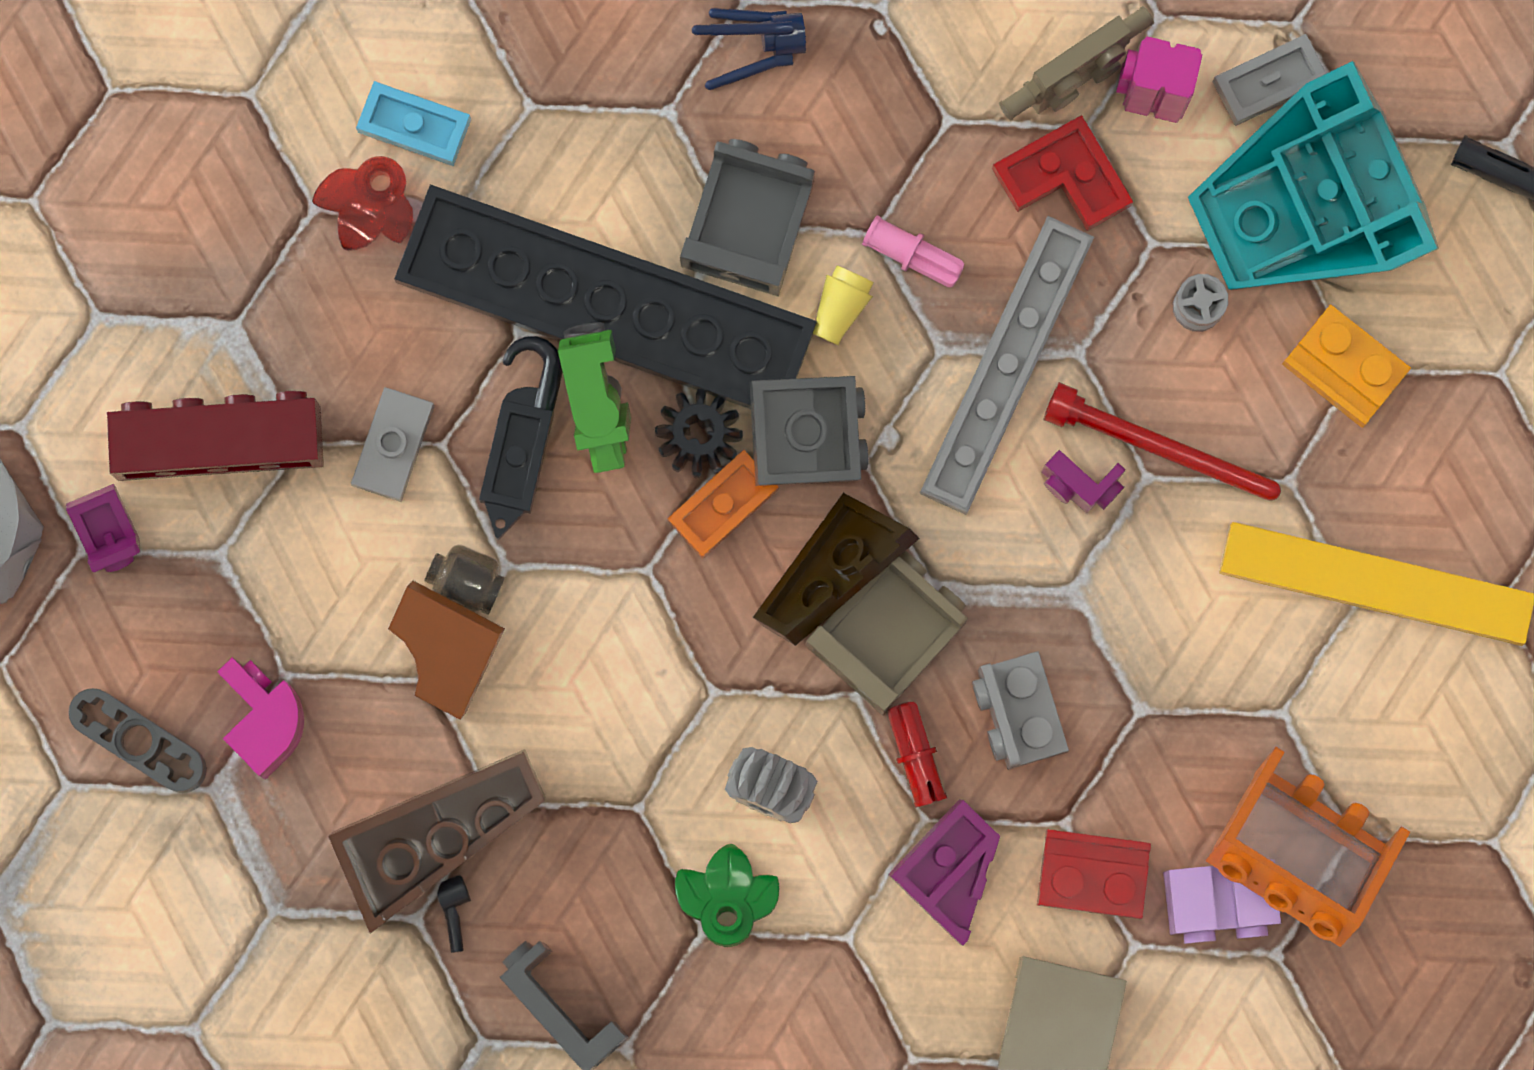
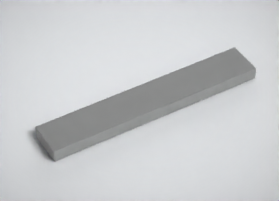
[920,216,1094,515]

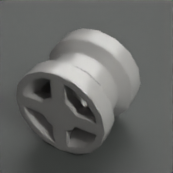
[1173,274,1228,332]

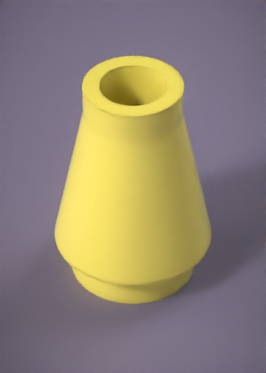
[813,265,874,346]

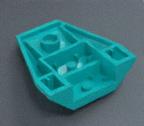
[1188,61,1439,290]

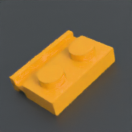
[1282,304,1411,428]

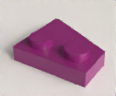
[888,799,1000,946]

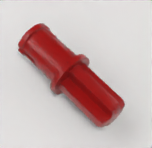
[887,702,947,808]

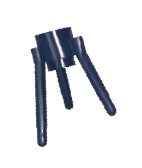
[691,8,806,90]

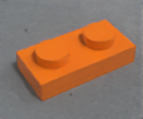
[667,450,779,559]

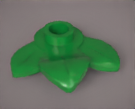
[675,844,779,947]

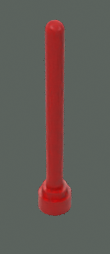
[1043,382,1281,501]

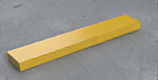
[1219,522,1534,646]

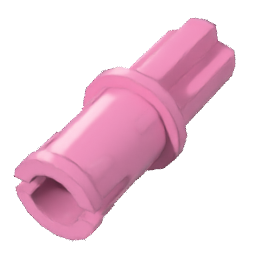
[862,215,964,287]

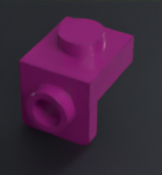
[1041,450,1126,514]
[66,484,141,572]

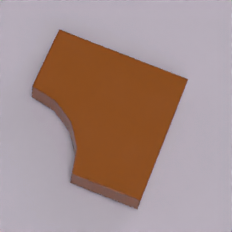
[388,580,505,720]

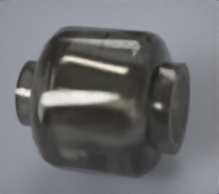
[424,544,505,615]

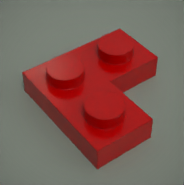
[992,115,1133,231]

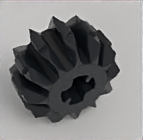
[655,389,743,478]

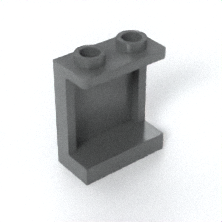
[680,139,815,297]
[500,941,629,1070]

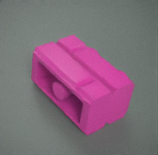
[1116,36,1203,123]

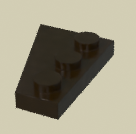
[753,492,920,646]

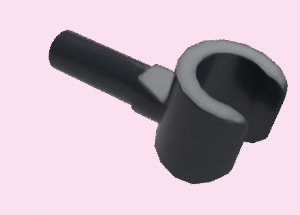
[437,875,471,953]

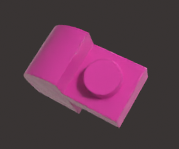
[217,657,304,780]

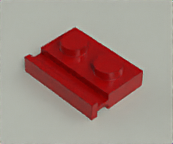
[1037,829,1151,919]

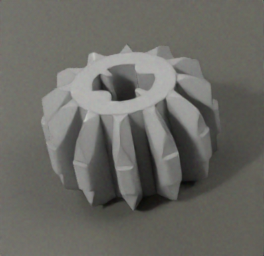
[725,747,817,823]

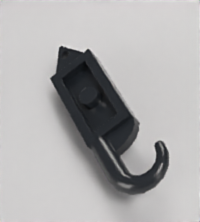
[479,336,563,540]

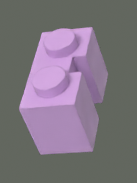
[1163,860,1281,944]

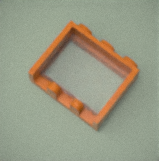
[1205,747,1410,947]

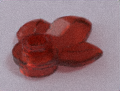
[312,156,413,251]

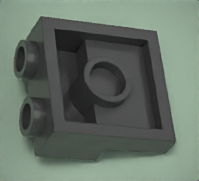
[749,376,868,486]

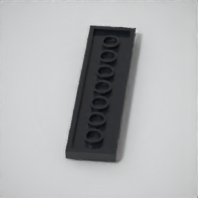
[394,184,817,409]

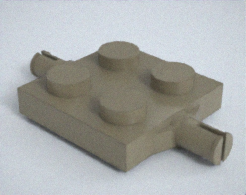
[999,6,1154,121]

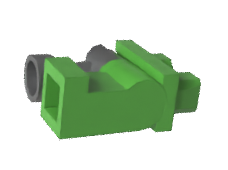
[558,322,631,473]

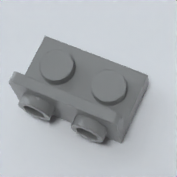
[972,651,1069,770]

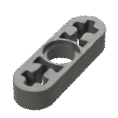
[69,688,207,793]

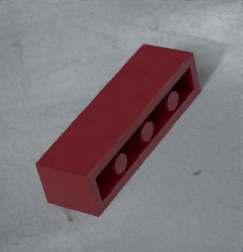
[107,391,324,481]

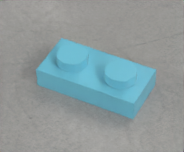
[356,81,471,166]

